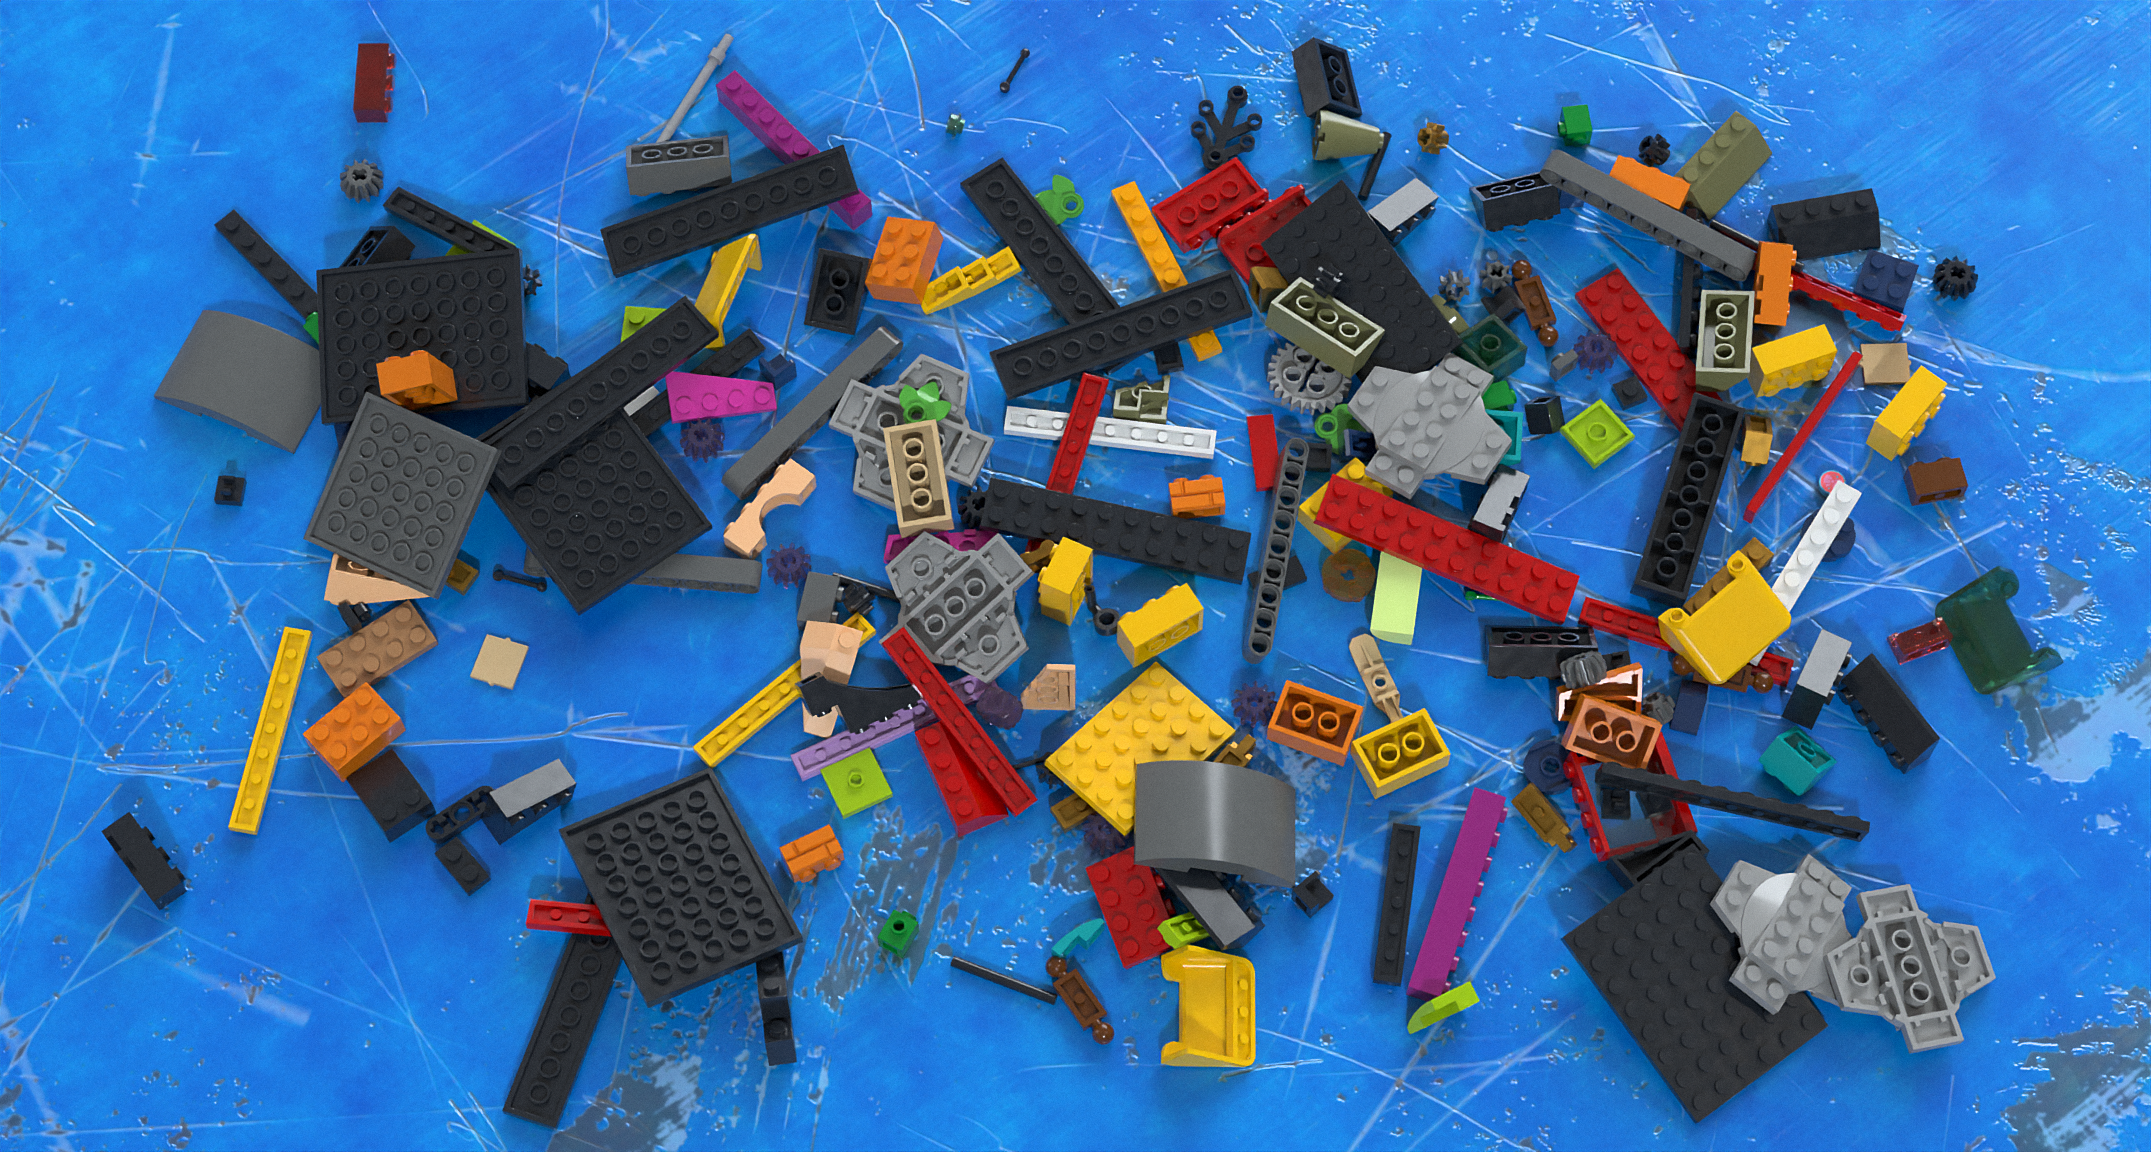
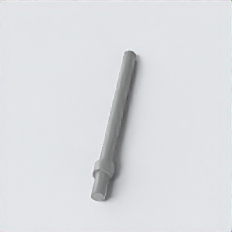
[656,33,734,143]

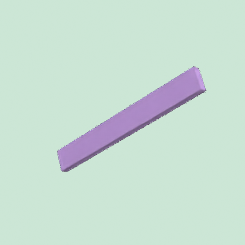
[791,674,999,782]

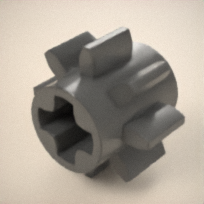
[1479,260,1512,294]
[1438,269,1471,302]
[1641,692,1676,725]

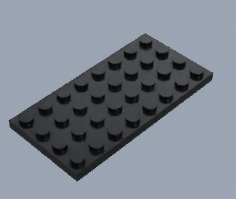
[1261,180,1464,384]

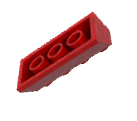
[915,722,1009,837]

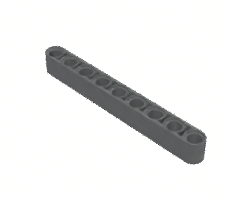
[1540,150,1757,281]
[721,326,904,500]
[1242,438,1309,664]
[523,547,763,594]

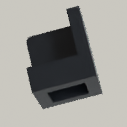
[1480,286,1527,326]
[1524,396,1565,435]
[1291,870,1334,918]

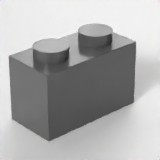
[797,571,845,631]

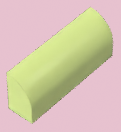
[1370,551,1422,645]

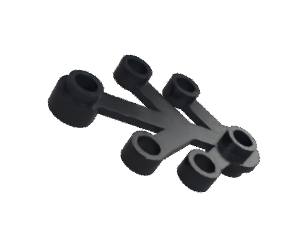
[1191,85,1262,172]

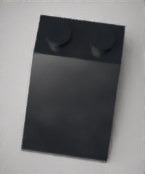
[804,248,873,335]
[346,749,436,843]

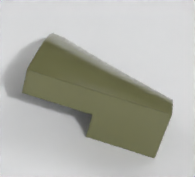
[1113,375,1170,425]

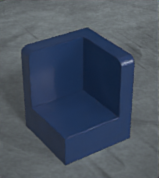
[758,353,797,391]

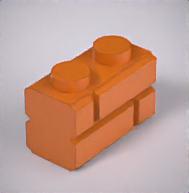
[1168,475,1226,519]
[779,825,845,883]

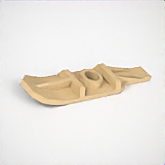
[1348,634,1403,723]

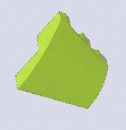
[1407,981,1480,1034]

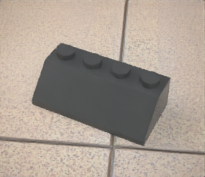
[626,135,732,197]

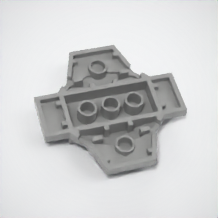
[1347,353,1512,499]
[829,354,995,512]
[879,531,1035,685]
[1710,854,1853,1015]
[1823,884,1996,1054]

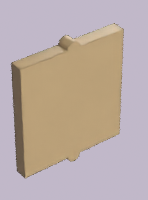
[1859,343,1911,385]
[470,634,529,690]

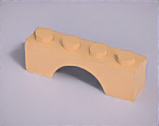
[723,458,817,560]

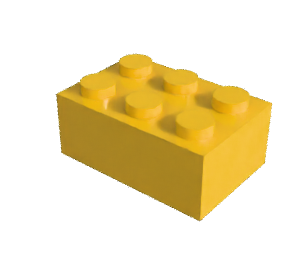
[1747,324,1837,398]
[1866,365,1947,462]
[1297,457,1393,555]
[1038,537,1093,626]
[1117,583,1204,668]
[1350,708,1451,799]

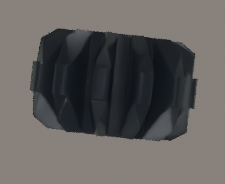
[1932,255,1978,301]
[958,486,988,531]

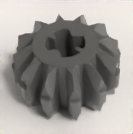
[340,159,384,204]
[1560,651,1607,689]

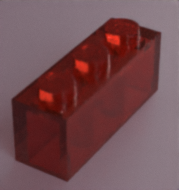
[353,43,396,123]

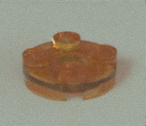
[1321,549,1375,603]

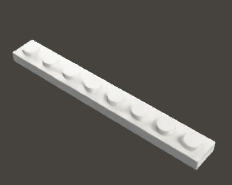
[1004,406,1217,459]
[1750,480,1862,666]

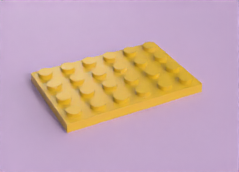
[1045,662,1236,836]

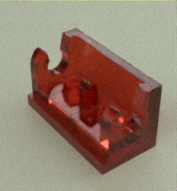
[1886,616,1953,665]

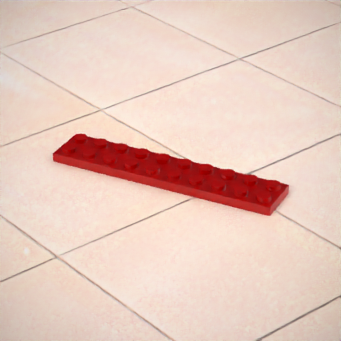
[1313,474,1580,626]

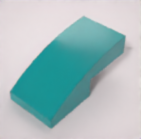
[1051,918,1104,959]

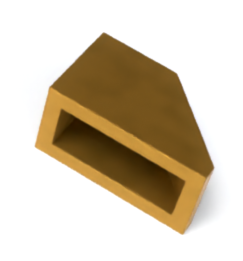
[1249,266,1290,313]
[1740,414,1773,466]

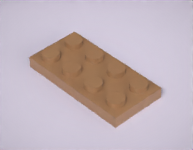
[317,600,438,699]

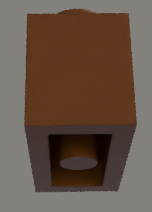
[1903,457,1968,506]

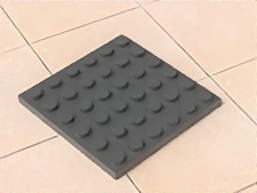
[303,392,502,599]

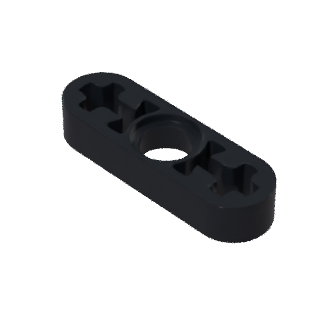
[426,786,494,844]

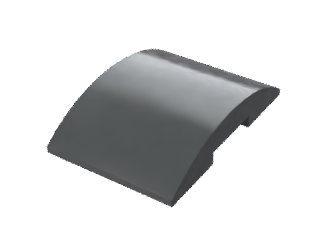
[154,310,321,454]
[1134,760,1295,889]

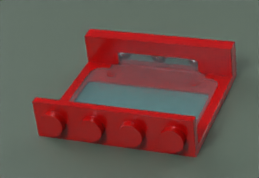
[1563,732,1698,862]

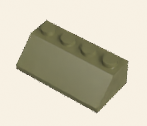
[1673,111,1772,223]
[1265,277,1385,379]
[1696,290,1755,392]

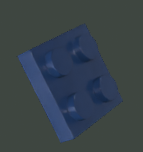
[1854,249,1919,313]

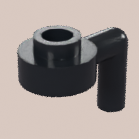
[1084,585,1120,636]

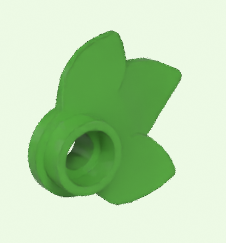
[1034,175,1084,225]
[899,382,952,424]
[1314,404,1367,455]

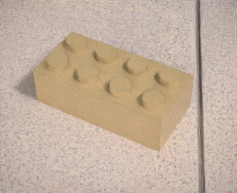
[883,419,954,538]

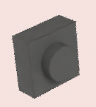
[1549,349,1579,382]

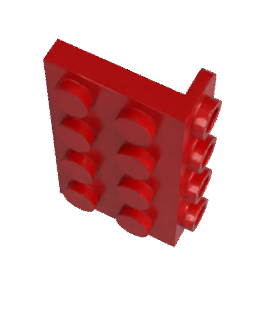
[1152,157,1269,254]
[1217,184,1311,287]
[1085,846,1181,969]

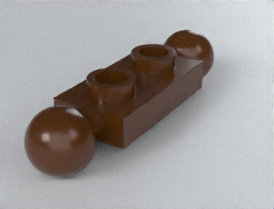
[1511,260,1559,347]
[1671,654,1774,694]
[1045,955,1115,1045]

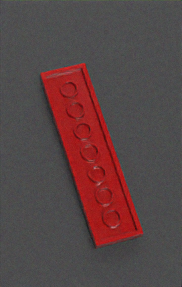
[1575,268,1742,432]

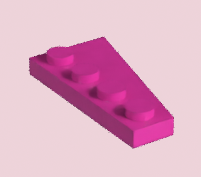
[665,371,777,424]
[884,529,997,564]

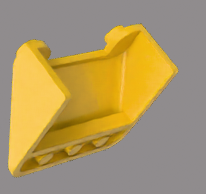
[694,233,763,352]
[1658,550,1791,684]
[1161,945,1256,1067]

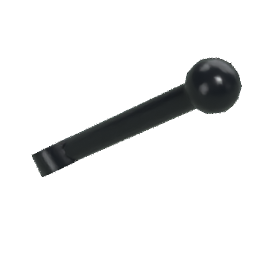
[1000,48,1030,93]
[493,569,547,592]
[1011,752,1053,770]

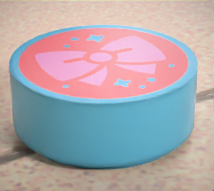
[1818,470,1846,497]

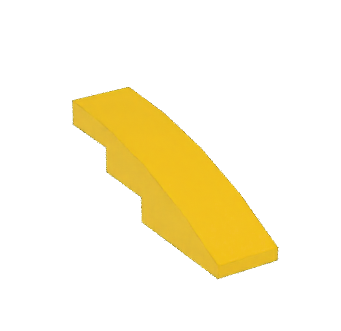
[921,246,1022,315]

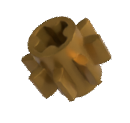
[1417,122,1449,155]

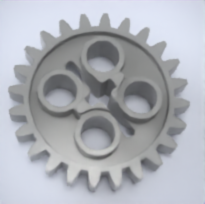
[1267,343,1352,415]

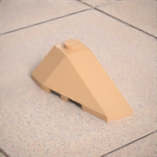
[324,553,430,606]
[799,620,863,739]
[1021,664,1076,710]

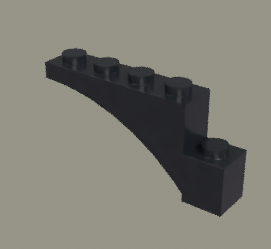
[795,672,946,734]
[756,951,797,1066]

